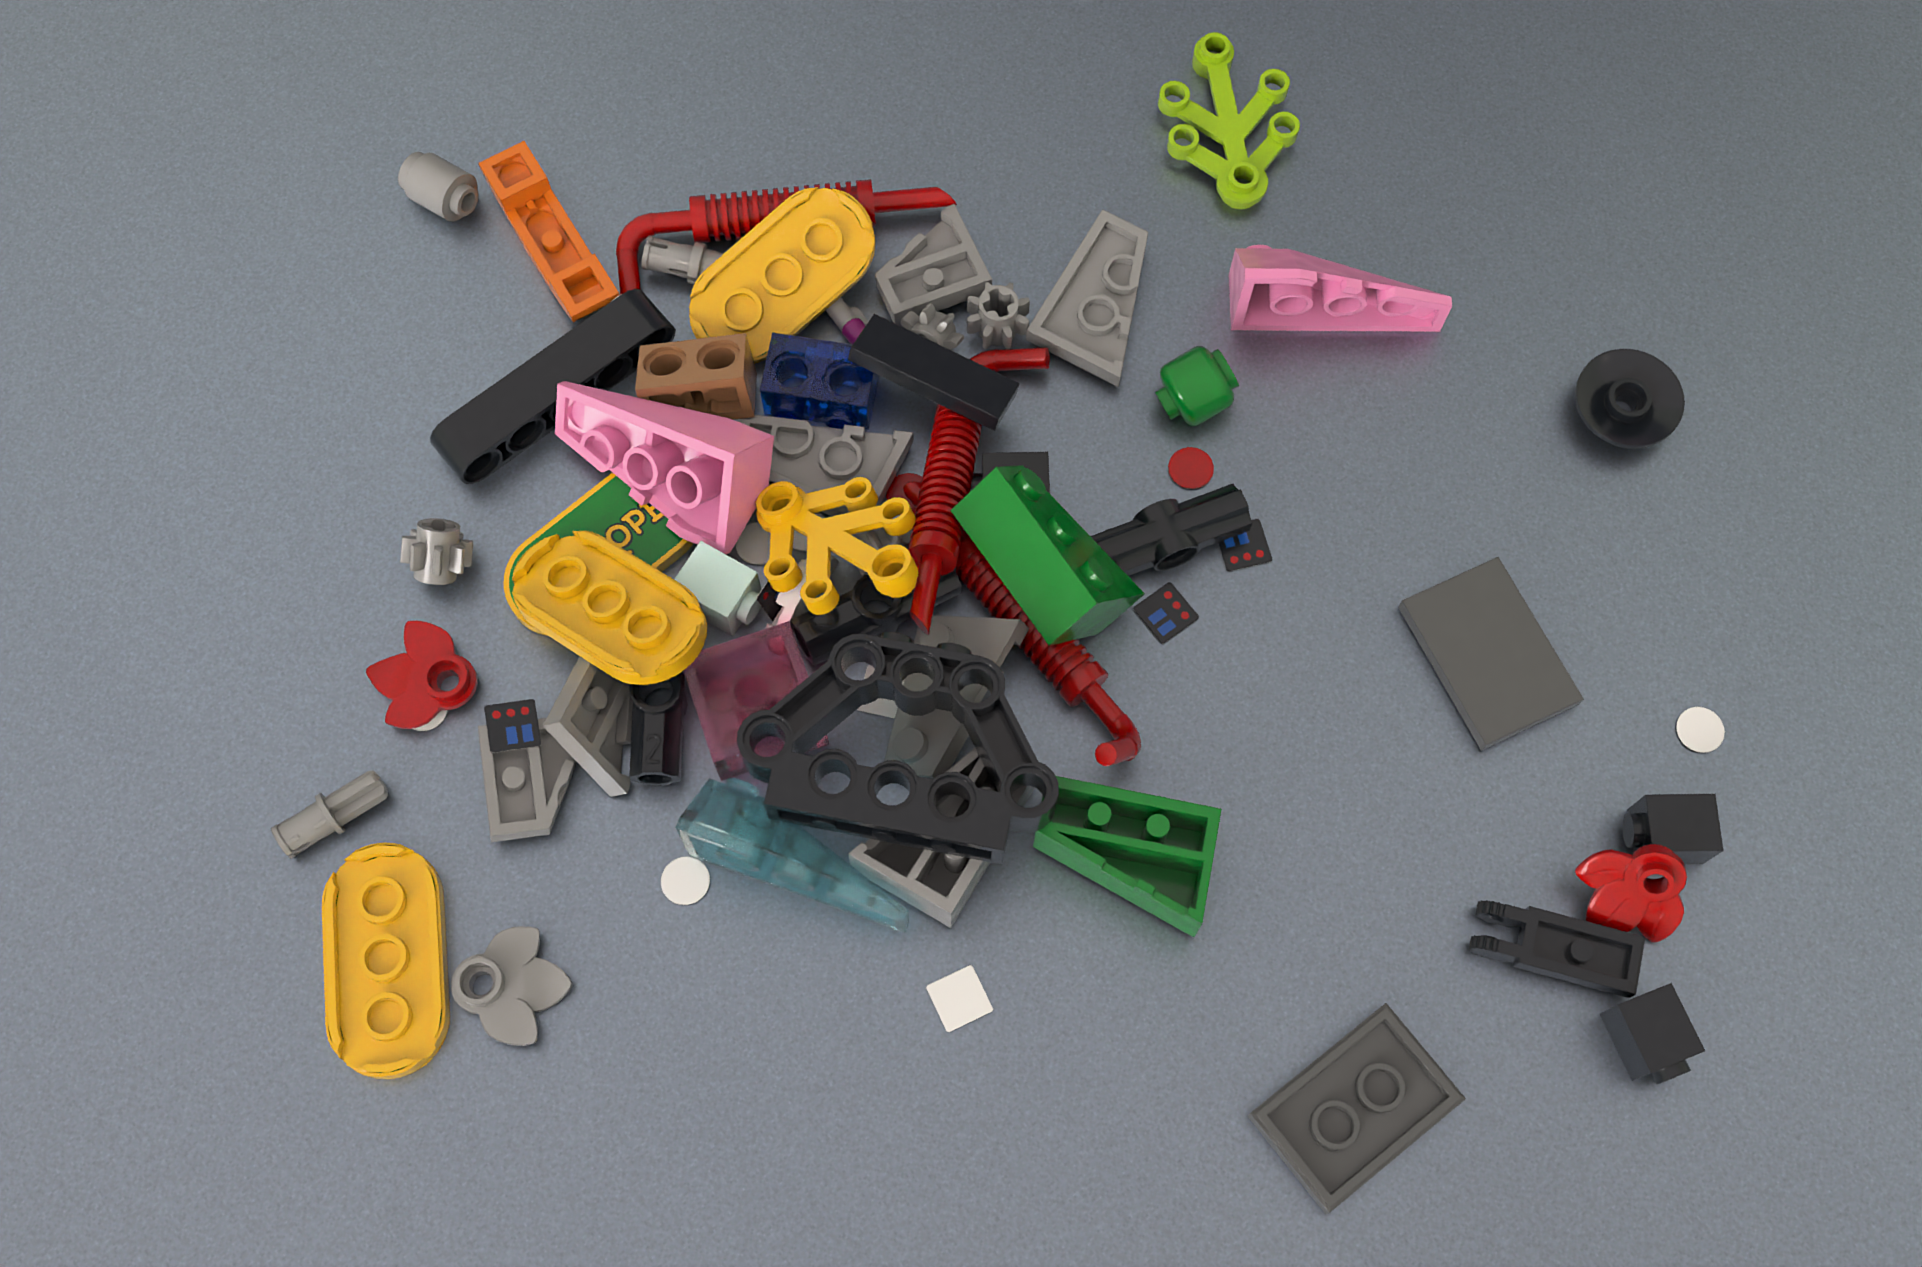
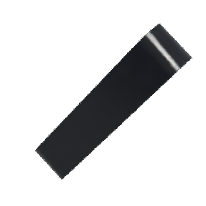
[430,289,676,484]

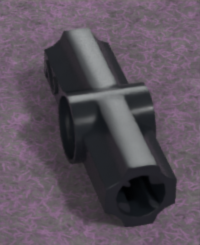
[1091,483,1252,576]
[791,568,962,666]
[629,669,688,786]

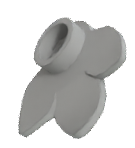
[451,926,572,1046]

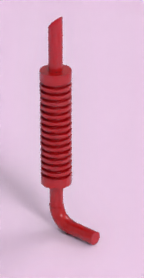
[616,179,957,295]
[908,347,1050,635]
[903,481,1141,766]

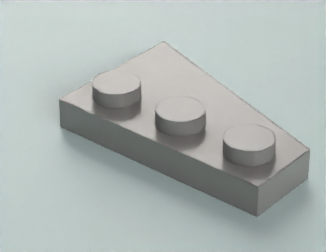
[1026,209,1148,387]
[739,415,914,516]
[884,615,1030,779]

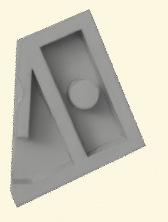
[478,718,577,842]

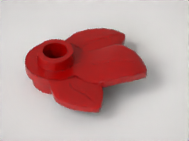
[366,621,478,729]
[1575,844,1687,943]

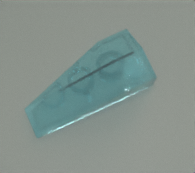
[675,778,910,933]

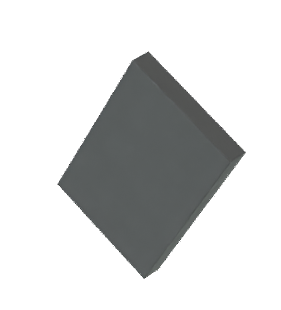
[1398,557,1584,751]
[1247,1003,1466,1214]

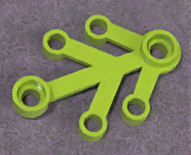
[1158,32,1300,209]

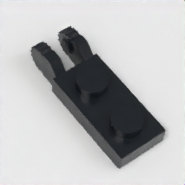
[1468,900,1645,998]

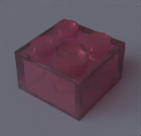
[683,621,829,781]

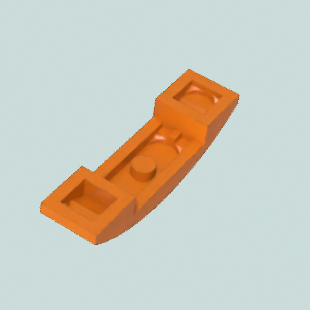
[478,141,619,322]

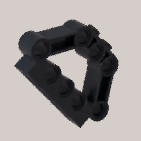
[737,632,1059,865]

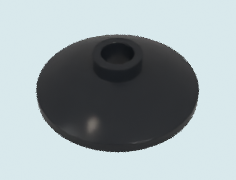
[1575,349,1685,449]

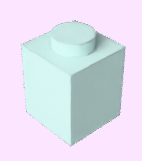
[674,541,762,637]

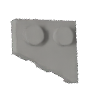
[875,204,992,325]
[543,656,633,797]

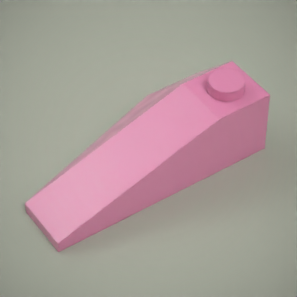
[1229,245,1452,332]
[555,381,774,555]

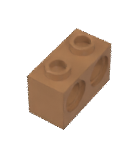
[635,333,757,420]

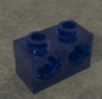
[760,332,880,430]

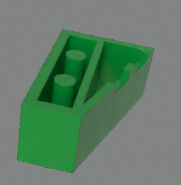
[950,465,1145,646]
[1033,776,1222,937]

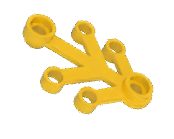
[756,477,918,615]

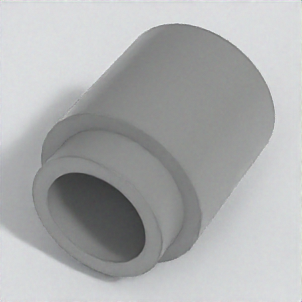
[398,152,479,222]

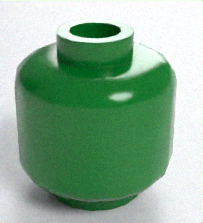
[1155,346,1239,426]

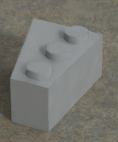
[848,748,1034,928]

